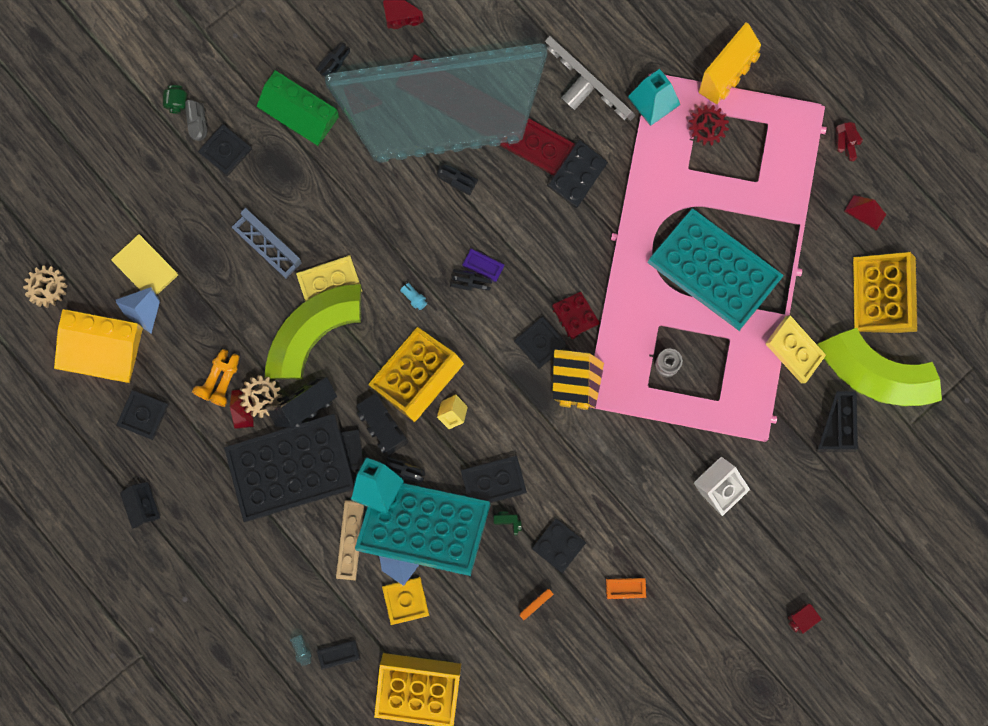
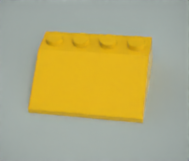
[853,252,917,333]
[54,309,143,383]
[368,327,464,422]
[374,653,461,726]

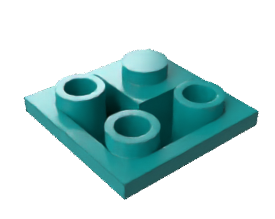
[628,69,680,126]
[351,457,404,514]

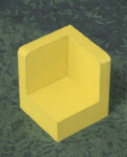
[437,395,468,429]

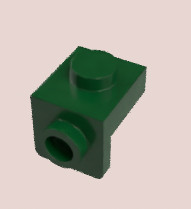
[494,512,522,536]

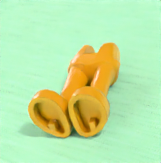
[192,349,240,407]

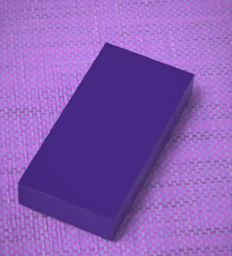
[462,249,505,283]

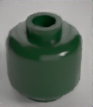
[163,85,187,114]

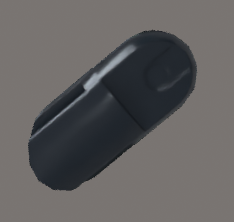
[315,42,350,82]
[437,164,478,196]
[450,268,492,291]
[385,456,426,483]

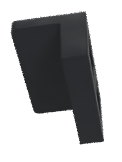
[120,482,160,529]

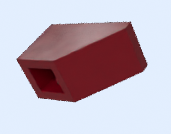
[383,0,424,29]

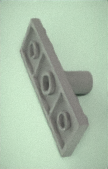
[545,36,636,121]

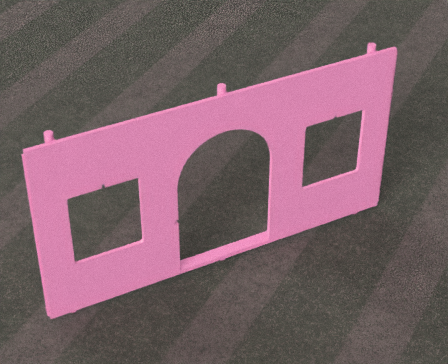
[590,74,827,442]

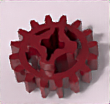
[688,105,729,146]

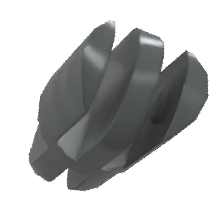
[185,100,207,141]

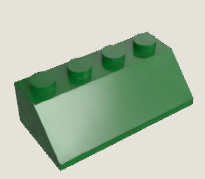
[257,70,339,146]

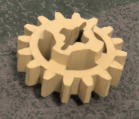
[23,266,67,308]
[239,375,282,418]

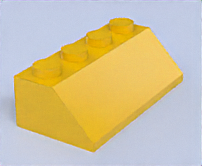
[699,23,761,104]

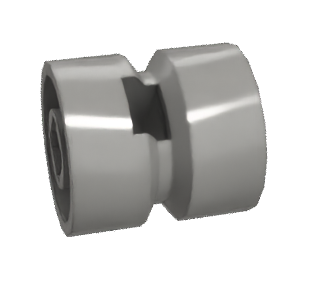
[654,348,683,378]

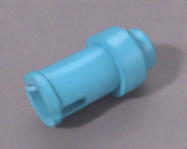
[400,283,427,310]

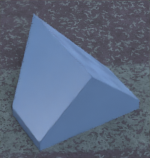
[116,287,160,333]
[379,556,419,586]

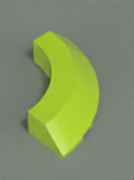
[265,284,361,379]
[817,328,942,406]

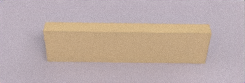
[336,500,364,581]

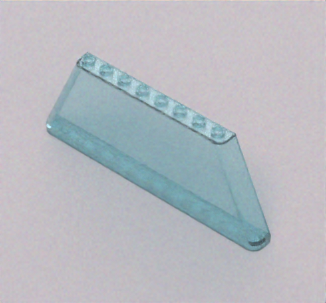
[325,44,548,162]

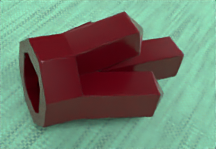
[835,122,863,162]

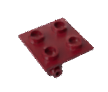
[552,292,600,339]

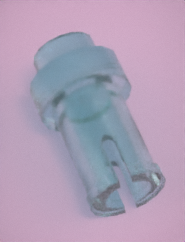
[290,635,312,667]

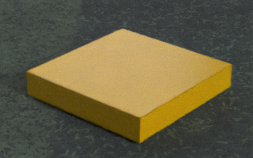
[382,577,429,625]

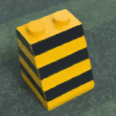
[553,350,604,410]

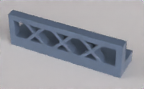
[232,208,302,279]

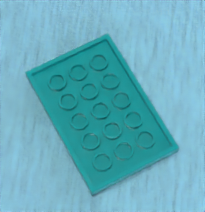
[647,208,784,331]
[355,483,490,576]

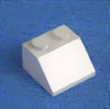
[694,457,750,516]

